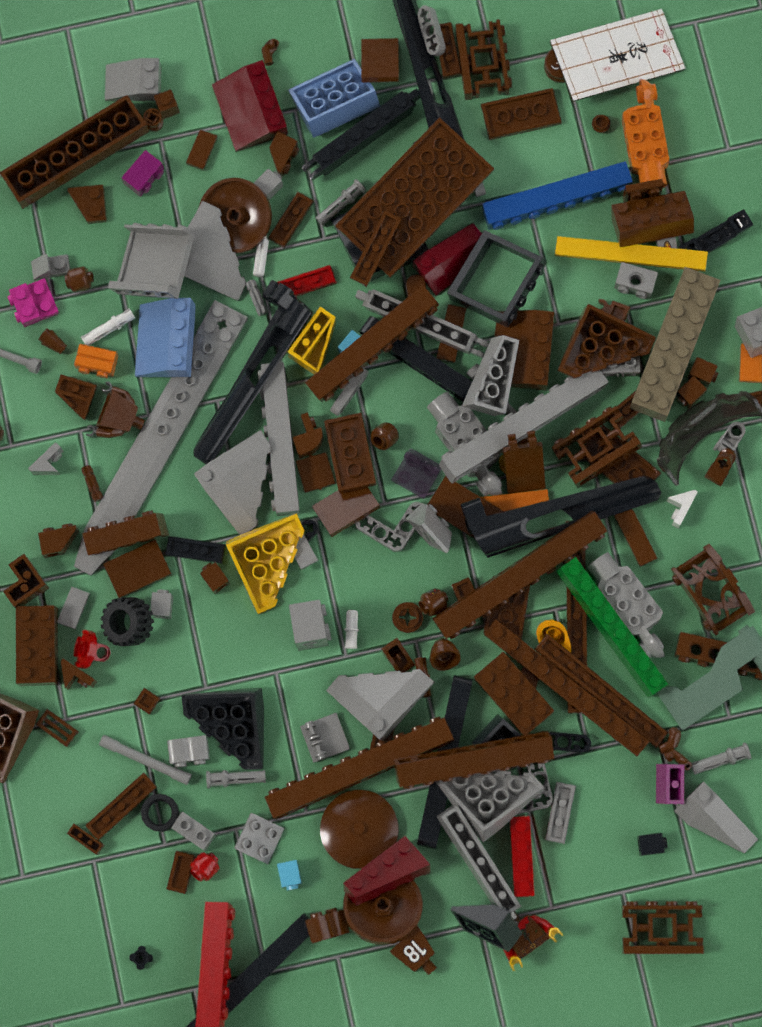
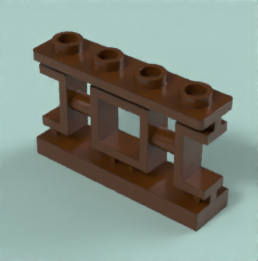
[455,19,512,100]
[551,406,642,488]
[621,901,704,954]

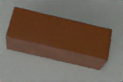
[66,824,105,855]

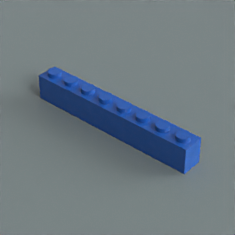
[482,161,633,230]

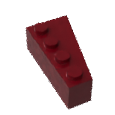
[343,836,430,906]

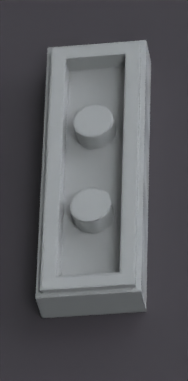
[545,782,576,844]

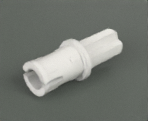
[344,610,359,649]

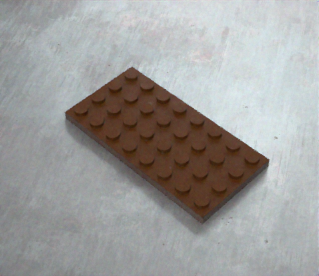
[335,117,494,278]

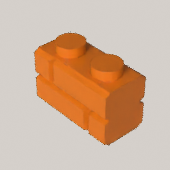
[74,344,118,378]

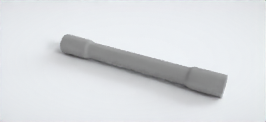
[99,735,192,785]

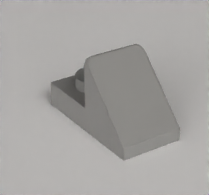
[31,254,70,280]
[28,442,63,475]

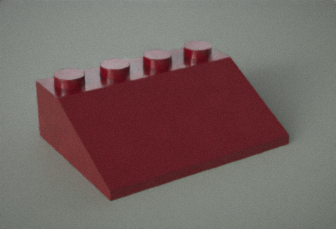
[212,60,288,152]

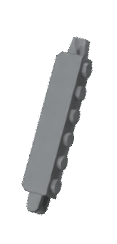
[355,290,489,358]

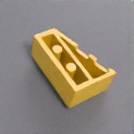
[287,307,336,375]

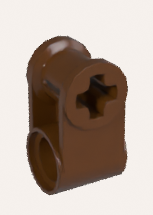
[704,448,736,487]

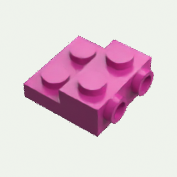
[7,278,59,327]

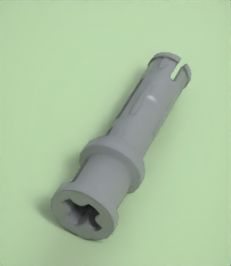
[315,179,367,226]
[691,742,751,775]
[206,770,266,789]

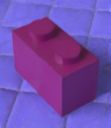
[121,150,164,197]
[656,764,684,804]

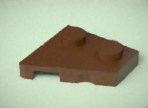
[67,184,107,224]
[55,374,97,421]

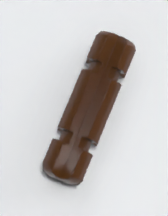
[81,465,103,502]

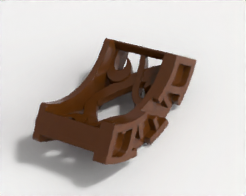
[671,544,755,636]

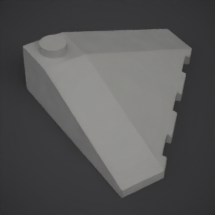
[184,201,246,301]
[194,430,272,535]
[326,669,435,741]
[435,770,544,842]

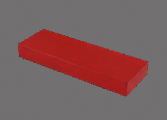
[277,265,336,296]

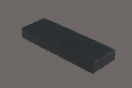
[165,536,226,564]

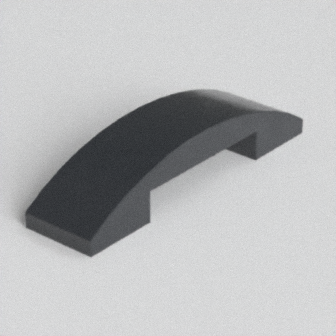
[678,209,754,254]

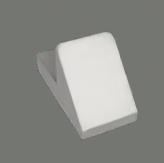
[667,490,698,529]

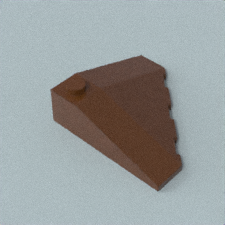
[557,304,656,379]
[0,693,39,783]

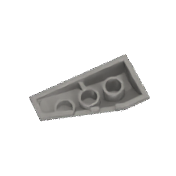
[674,782,758,853]

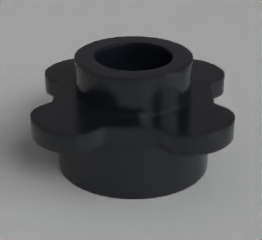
[129,946,153,970]

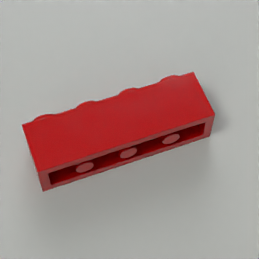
[510,816,535,898]

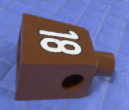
[390,926,437,976]

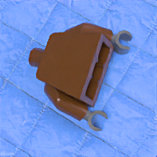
[86,381,145,438]

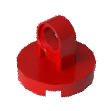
[73,630,111,669]

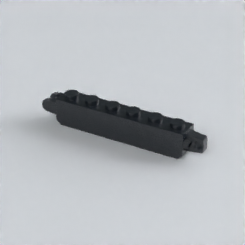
[302,88,421,181]

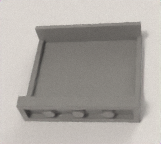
[108,223,195,299]

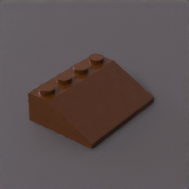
[495,310,554,391]

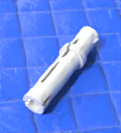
[81,308,136,346]

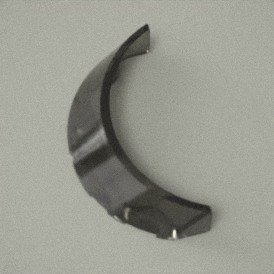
[657,391,762,486]

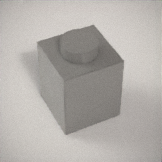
[254,168,283,200]
[150,590,173,619]

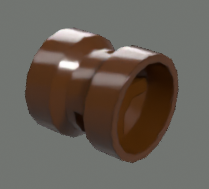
[143,108,164,132]

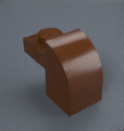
[292,412,323,459]

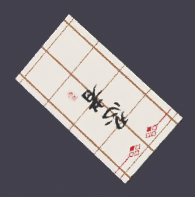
[550,9,685,102]

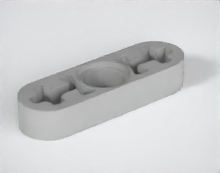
[418,6,446,56]
[330,368,369,416]

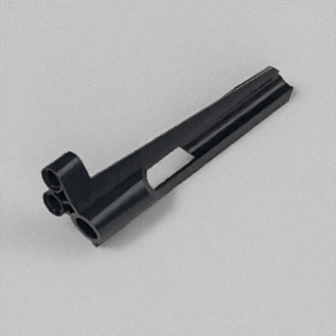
[392,0,465,144]
[193,280,313,464]
[461,475,662,558]

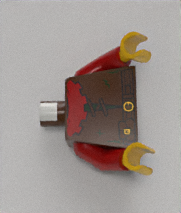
[503,911,563,971]

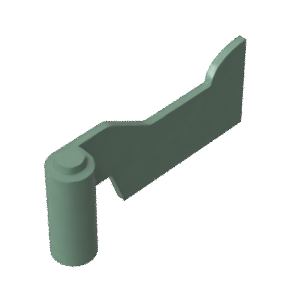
[657,625,762,731]

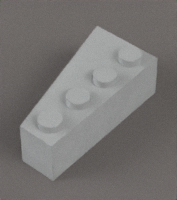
[462,335,519,416]

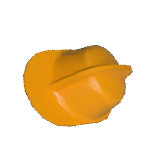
[536,619,571,653]

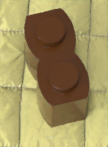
[305,907,350,944]

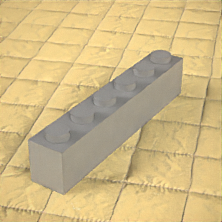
[436,805,521,913]

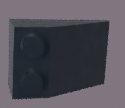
[450,905,522,952]

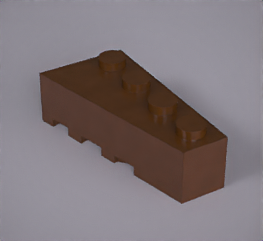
[82,510,169,556]

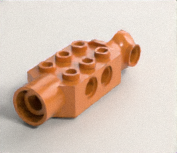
[622,79,669,188]

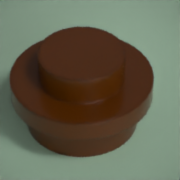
[592,115,611,133]

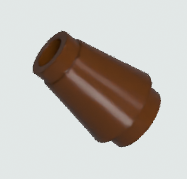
[38,328,67,355]

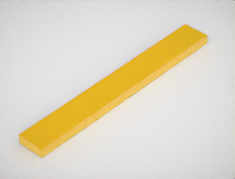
[555,236,708,272]

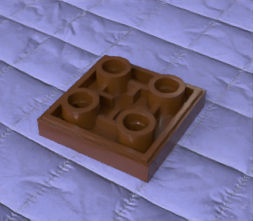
[622,179,664,202]

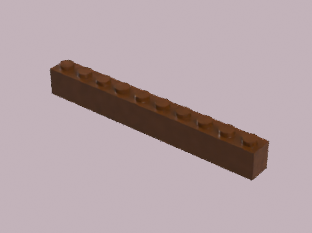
[432,511,607,639]
[264,716,455,820]

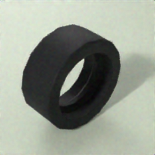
[141,794,179,832]

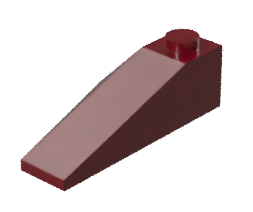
[413,223,482,296]

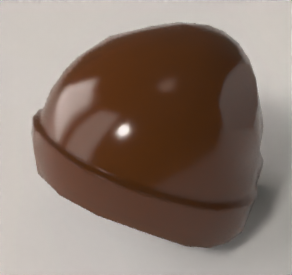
[430,638,461,671]

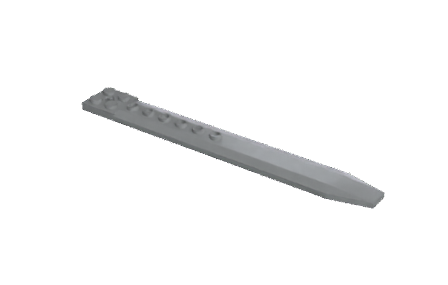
[74,300,248,576]

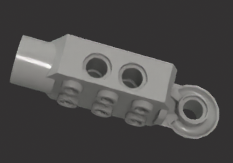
[427,392,502,496]
[587,552,665,658]

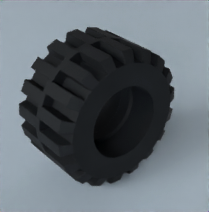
[101,597,154,646]

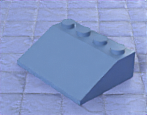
[288,59,380,138]
[135,298,196,377]

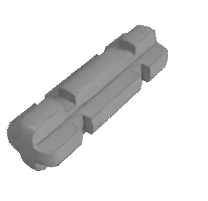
[246,280,267,316]

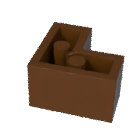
[3,554,49,608]

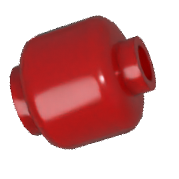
[190,852,219,882]

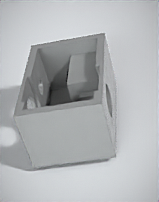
[289,600,332,651]

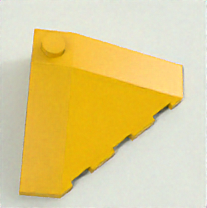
[226,513,304,614]

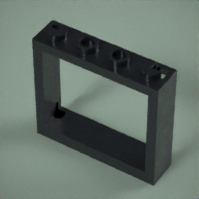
[447,230,545,328]

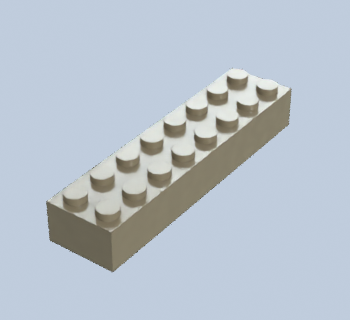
[629,267,720,422]

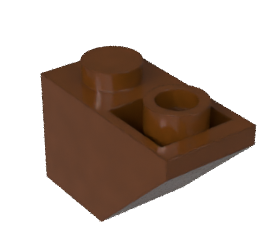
[269,132,300,178]
[38,523,79,558]

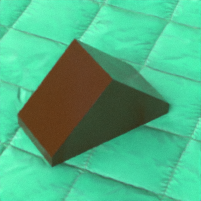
[381,638,415,673]

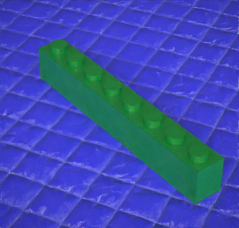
[556,557,668,698]

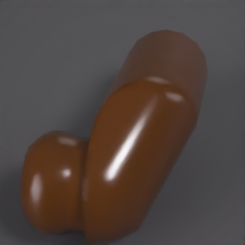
[262,38,279,66]
[658,727,681,754]
[664,749,692,770]

